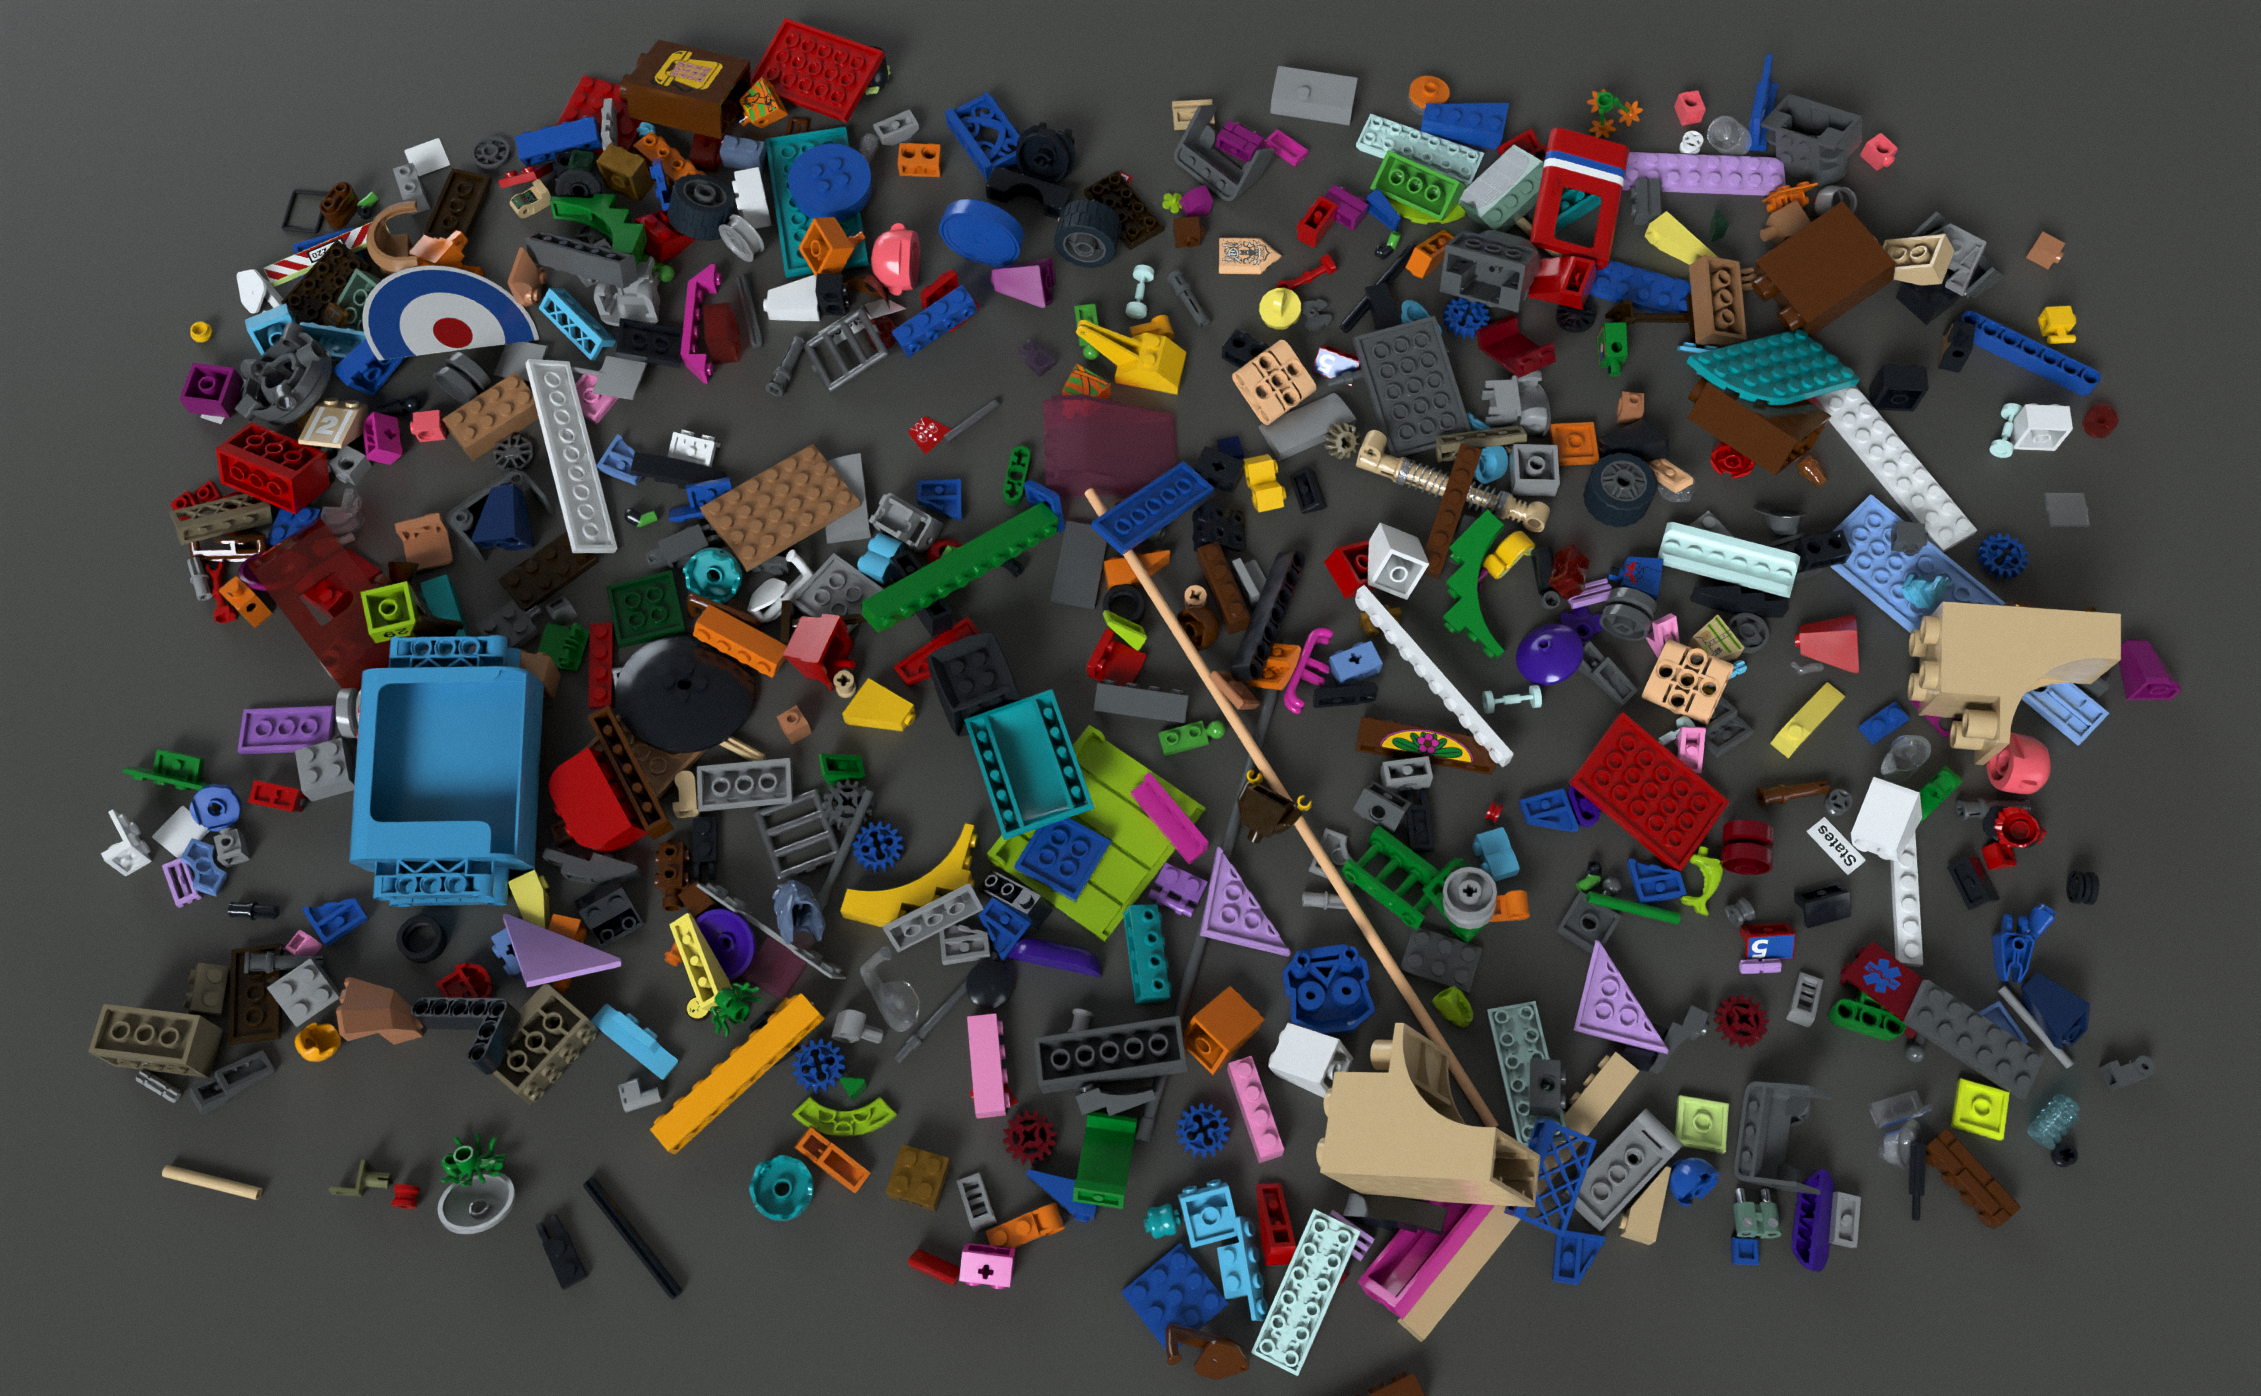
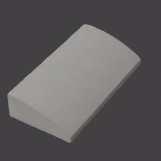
[1259,393,1356,461]
[825,453,871,544]
[697,758,793,812]
[882,883,984,952]

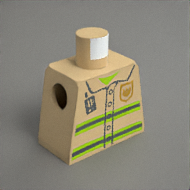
[1685,615,1745,669]

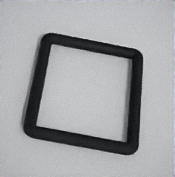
[281,189,328,234]

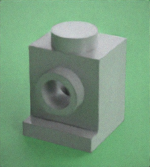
[214,828,250,868]

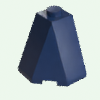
[472,483,534,551]
[2021,972,2090,1049]

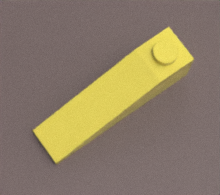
[1644,211,1719,265]
[1770,682,1845,758]
[508,870,550,930]
[669,913,732,1012]

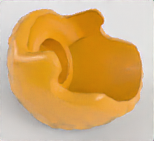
[295,1022,341,1062]

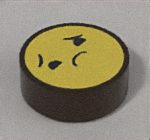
[686,996,711,1022]

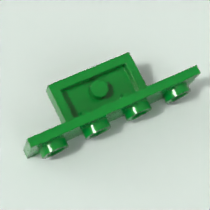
[122,749,213,792]

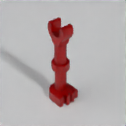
[1277,254,1337,291]
[206,561,237,623]

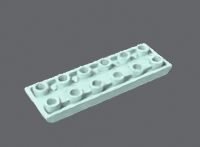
[1356,114,1485,187]
[1657,522,1800,598]
[1487,1001,1566,1147]
[1251,1209,1361,1376]

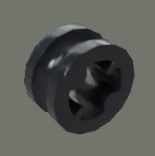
[2051,1143,2078,1168]

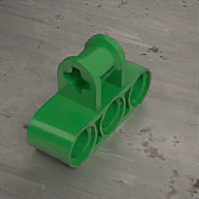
[1918,765,1964,824]
[1828,988,1906,1041]

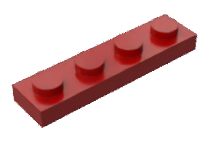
[588,622,614,710]

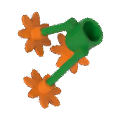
[1587,89,1643,138]

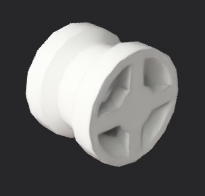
[1679,131,1703,155]

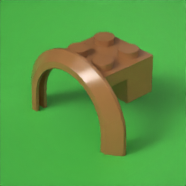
[366,200,419,277]

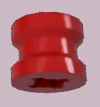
[391,1184,420,1209]

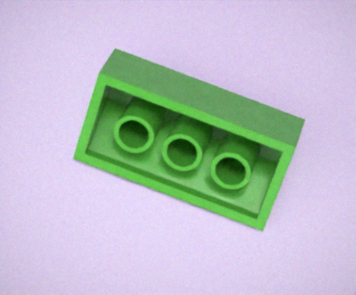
[1370,150,1466,221]

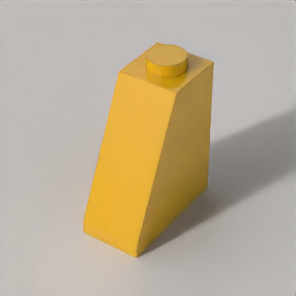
[842,678,916,731]

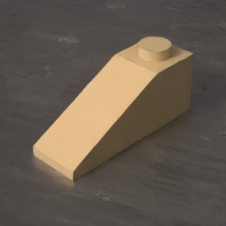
[1618,1167,1671,1245]

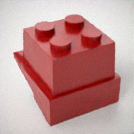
[783,614,856,691]

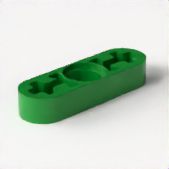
[1003,446,1031,506]

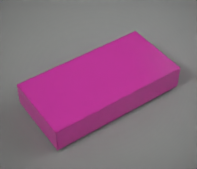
[1264,129,1309,167]

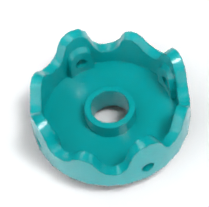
[683,547,743,604]
[749,1155,814,1221]

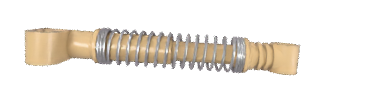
[1356,430,1550,533]

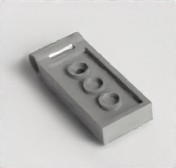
[1562,1108,1683,1232]

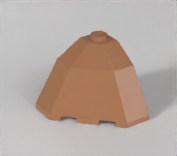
[336,977,424,1045]

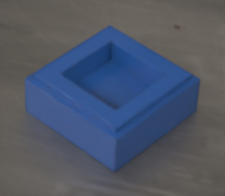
[1730,1237,1760,1266]

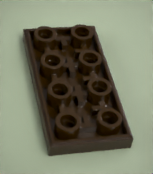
[1084,170,1164,250]
[281,240,372,325]

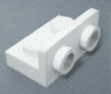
[668,430,721,467]

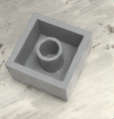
[1509,444,1560,496]
[295,738,355,802]
[267,957,341,1027]

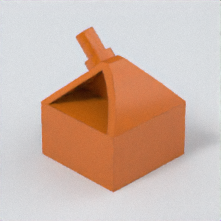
[798,217,866,278]

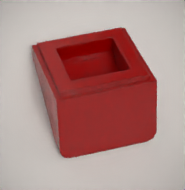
[1982,842,2017,870]

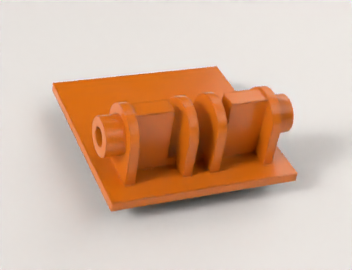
[1762,181,1818,213]

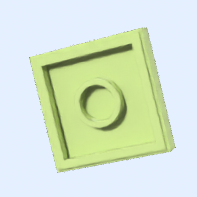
[1675,1095,1729,1154]

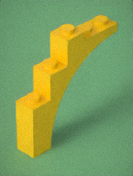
[840,823,978,927]

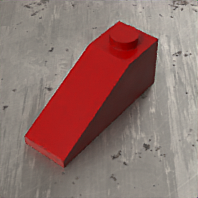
[1256,1183,1296,1266]

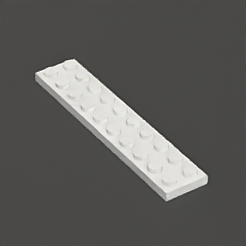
[525,359,618,553]
[1815,386,1977,552]

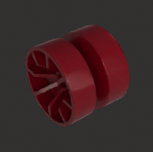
[1721,820,1774,875]

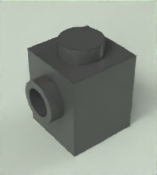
[1891,521,1928,554]

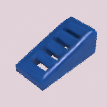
[1366,188,1401,232]

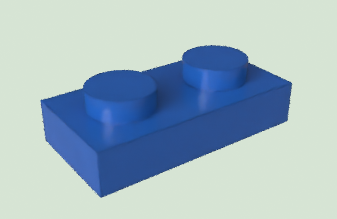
[1858,702,1910,746]

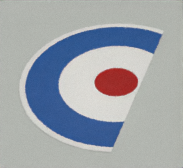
[362,265,539,360]

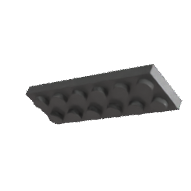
[1903,980,2045,1100]

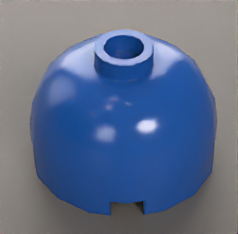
[1668,1157,1720,1207]

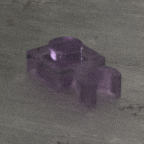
[1018,340,1056,377]

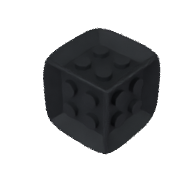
[927,632,1020,737]

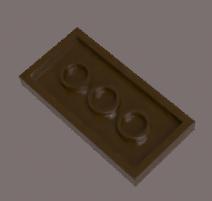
[422,168,492,239]
[498,531,599,612]
[228,943,284,1045]

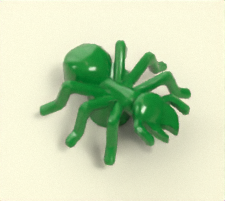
[710,982,762,1037]
[441,1133,506,1187]

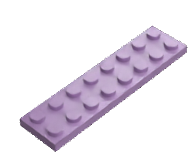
[1623,152,1786,196]

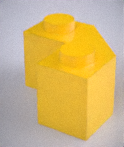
[1243,454,1286,512]

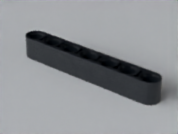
[1231,550,1305,682]

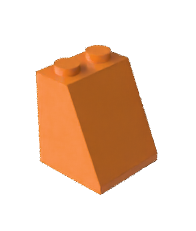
[1184,986,1265,1075]

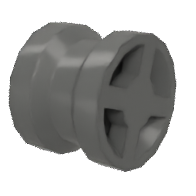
[1824,789,1853,817]
[1725,898,1755,927]

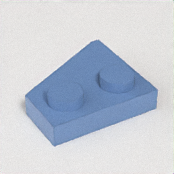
[596,434,642,486]

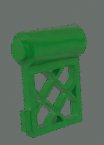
[1422,858,1488,943]

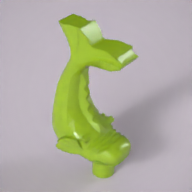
[1679,846,1723,916]

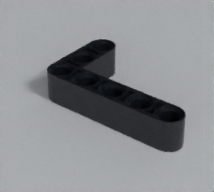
[411,997,521,1075]

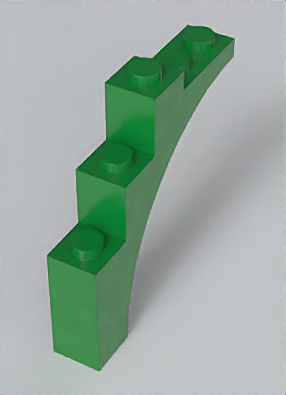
[550,194,647,268]
[1443,509,1505,660]

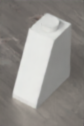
[763,275,820,321]

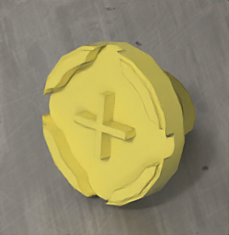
[1259,288,1301,330]

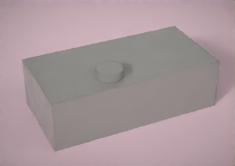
[1270,66,1358,126]

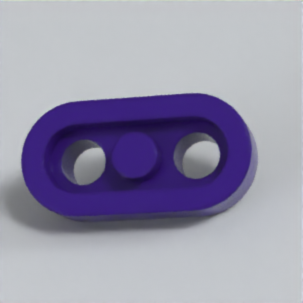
[1568,785,1600,828]

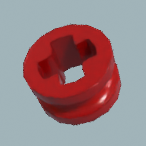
[1485,801,1504,824]

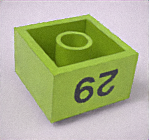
[360,581,419,643]

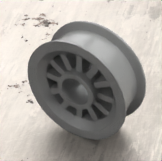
[719,214,764,262]

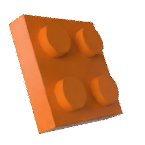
[1549,422,1600,466]

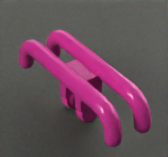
[1283,627,1333,714]

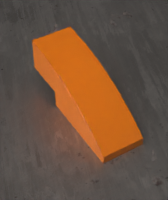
[793,1127,871,1194]

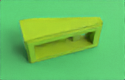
[1103,610,1147,651]

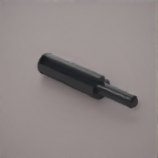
[1909,1142,1926,1221]

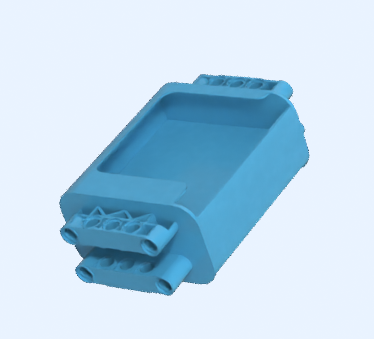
[349,635,544,907]

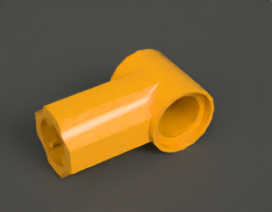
[1129,315,1174,340]

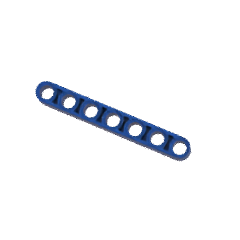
[1958,311,2101,396]

